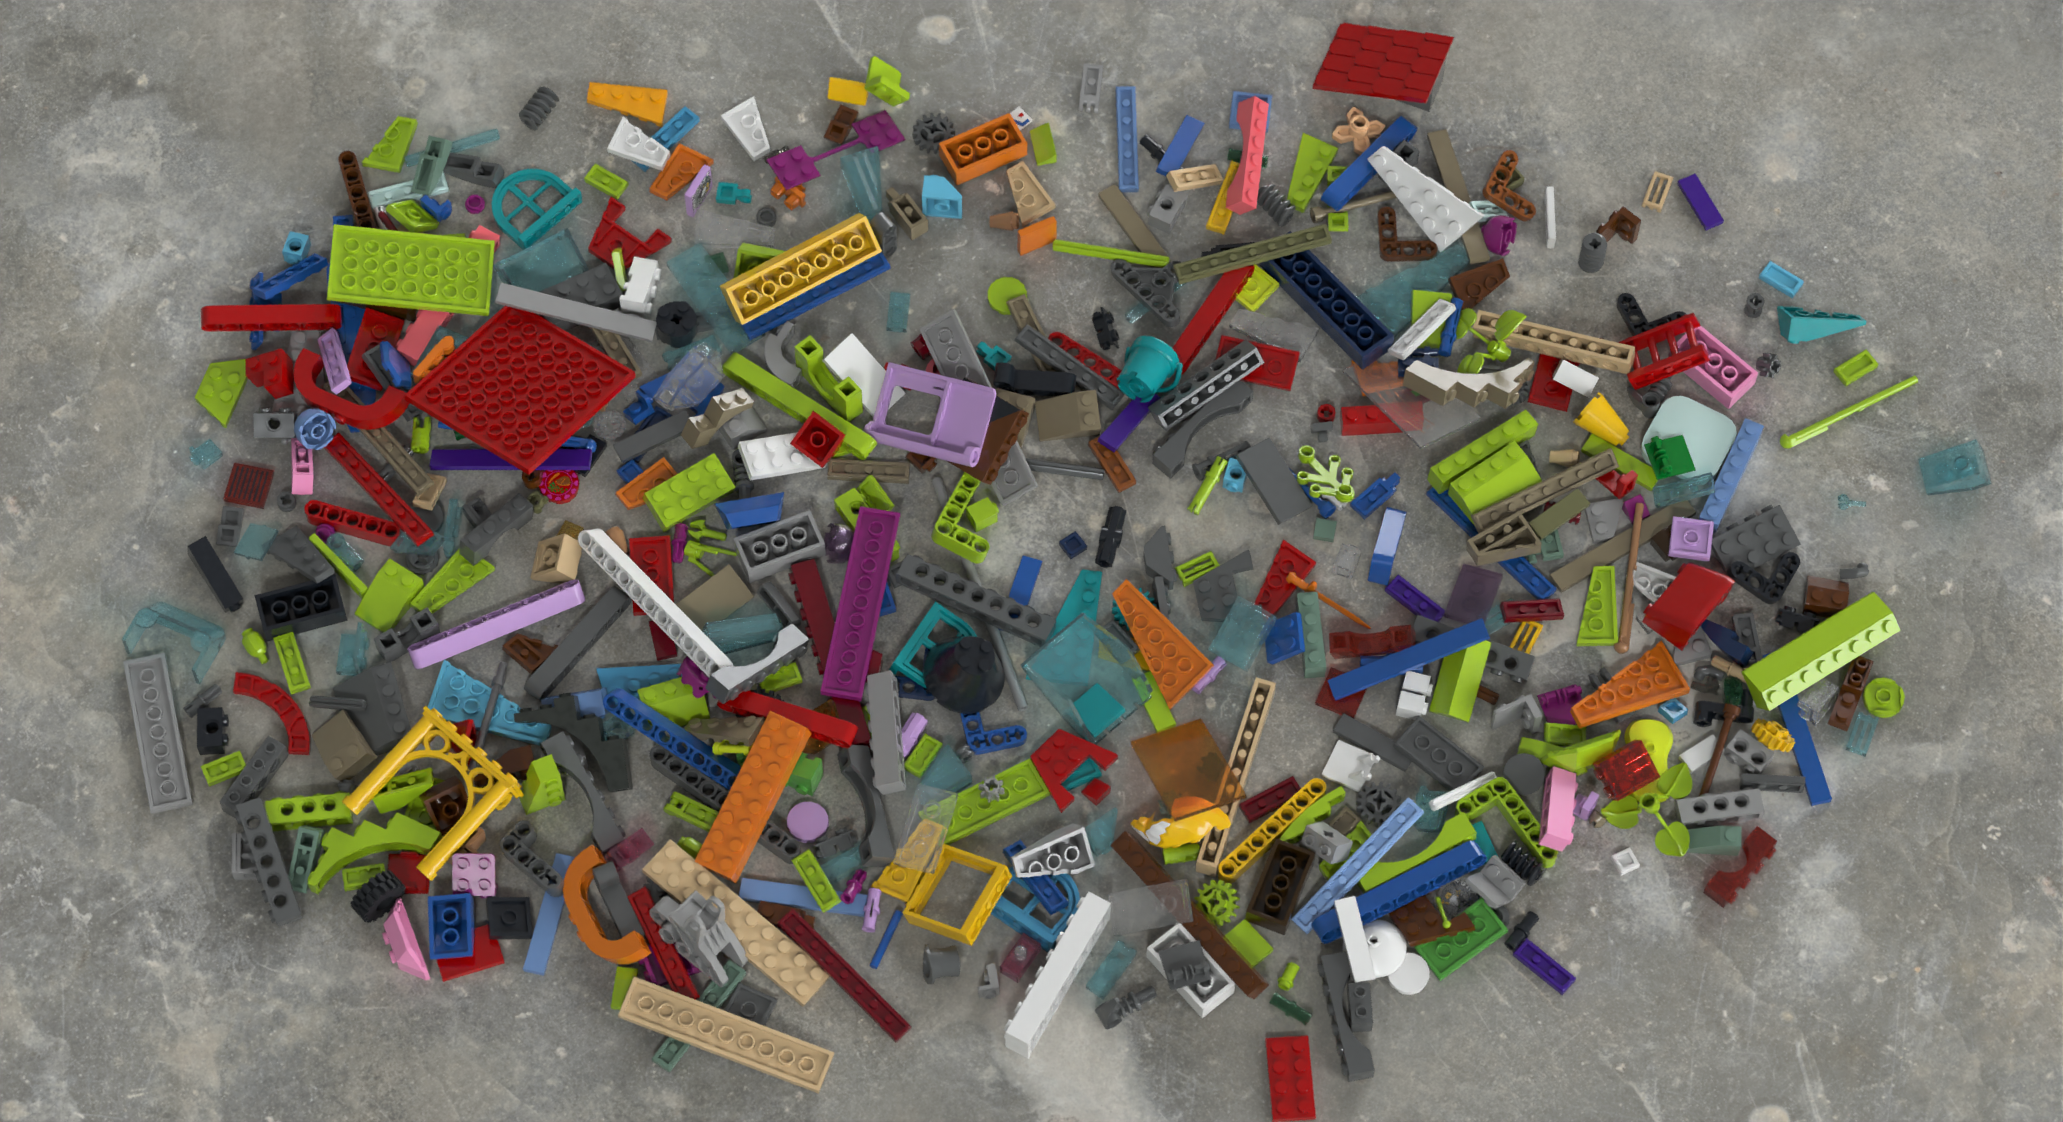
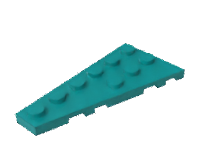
[1026,569,1102,687]

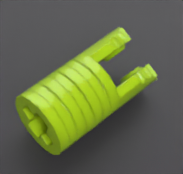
[411,416,431,454]
[1162,843,1201,865]

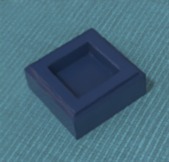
[1059,531,1087,560]

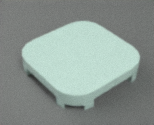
[1640,396,1737,488]

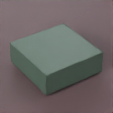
[1313,518,1337,542]

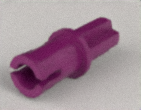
[671,523,688,564]
[841,868,867,904]

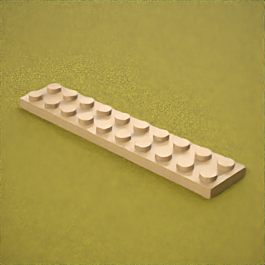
[642,839,830,1007]
[618,977,834,1094]

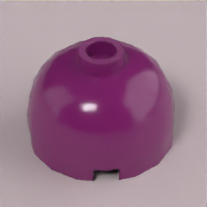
[1481,216,1517,256]

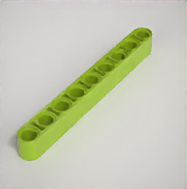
[721,352,877,460]

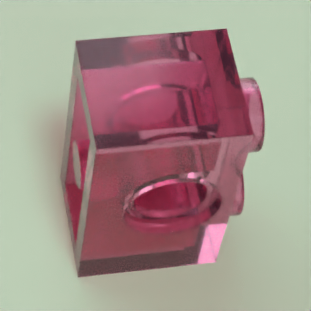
[605,828,655,872]

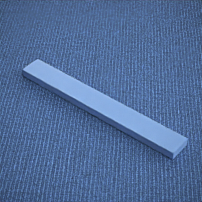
[1291,797,1424,934]

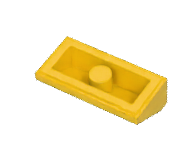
[828,77,869,106]

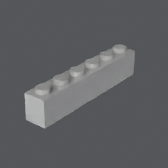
[865,670,906,795]

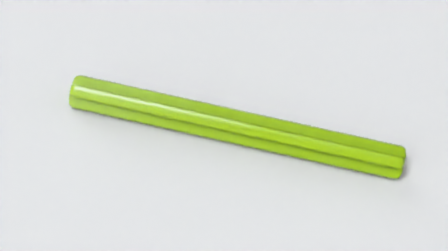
[1052,239,1170,268]

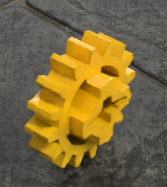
[1751,718,1795,752]

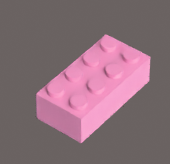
[1668,326,1758,409]

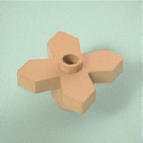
[1332,107,1385,155]

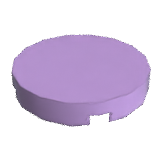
[787,802,829,843]

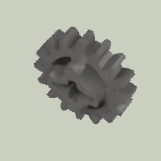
[912,113,955,154]
[1356,781,1401,827]

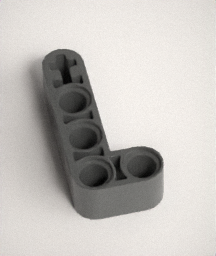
[499,820,564,897]
[592,861,646,940]

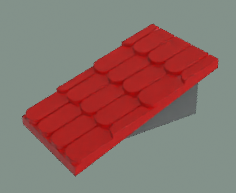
[1312,23,1454,112]

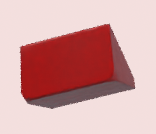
[1081,778,1111,806]

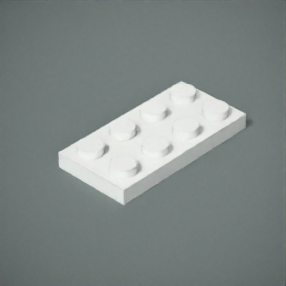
[738,432,827,481]

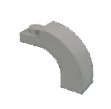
[764,321,802,389]

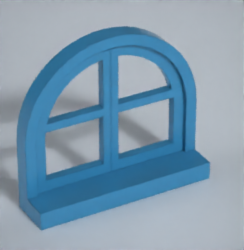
[991,866,1080,953]

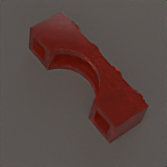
[1329,624,1416,659]
[1704,826,1777,908]

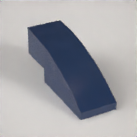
[1701,619,1753,667]

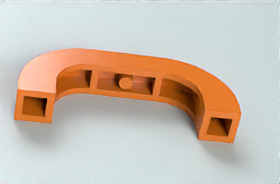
[563,845,651,965]

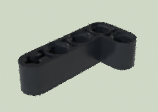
[993,362,1077,397]

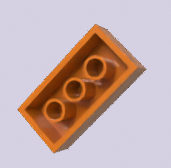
[939,113,1027,186]

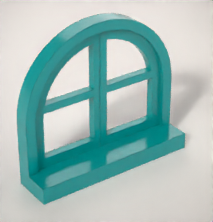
[492,169,583,251]
[889,602,977,689]

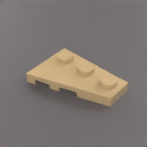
[1006,161,1055,227]

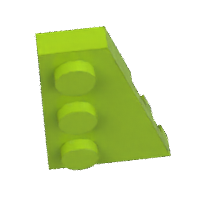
[362,116,418,173]

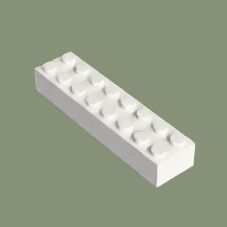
[1004,892,1111,1058]

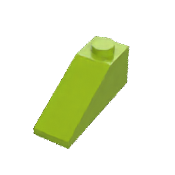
[372,767,433,814]

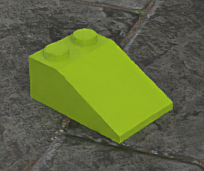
[354,558,424,633]

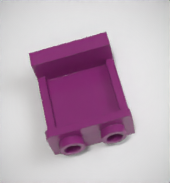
[638,942,701,987]

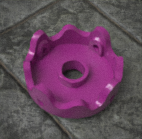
[676,656,716,699]

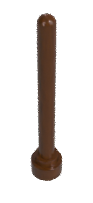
[1699,703,1741,797]

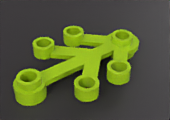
[1296,445,1355,503]

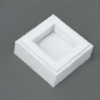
[1611,847,1640,876]

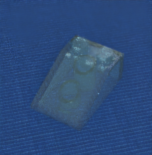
[1918,439,1992,495]

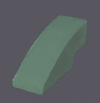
[411,136,453,196]

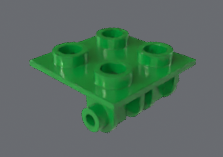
[1644,435,1696,480]

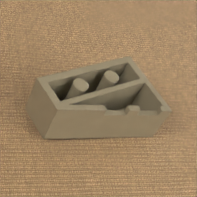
[1466,511,1542,566]

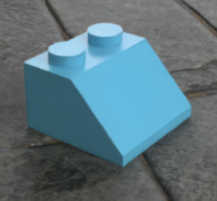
[922,175,962,219]

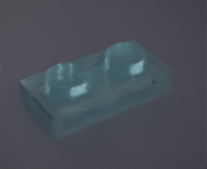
[886,292,911,333]

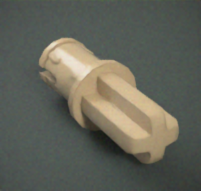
[1711,656,1746,683]

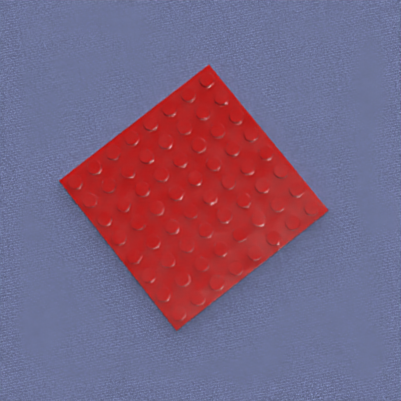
[405,306,636,475]

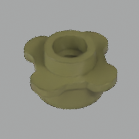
[527,490,549,514]

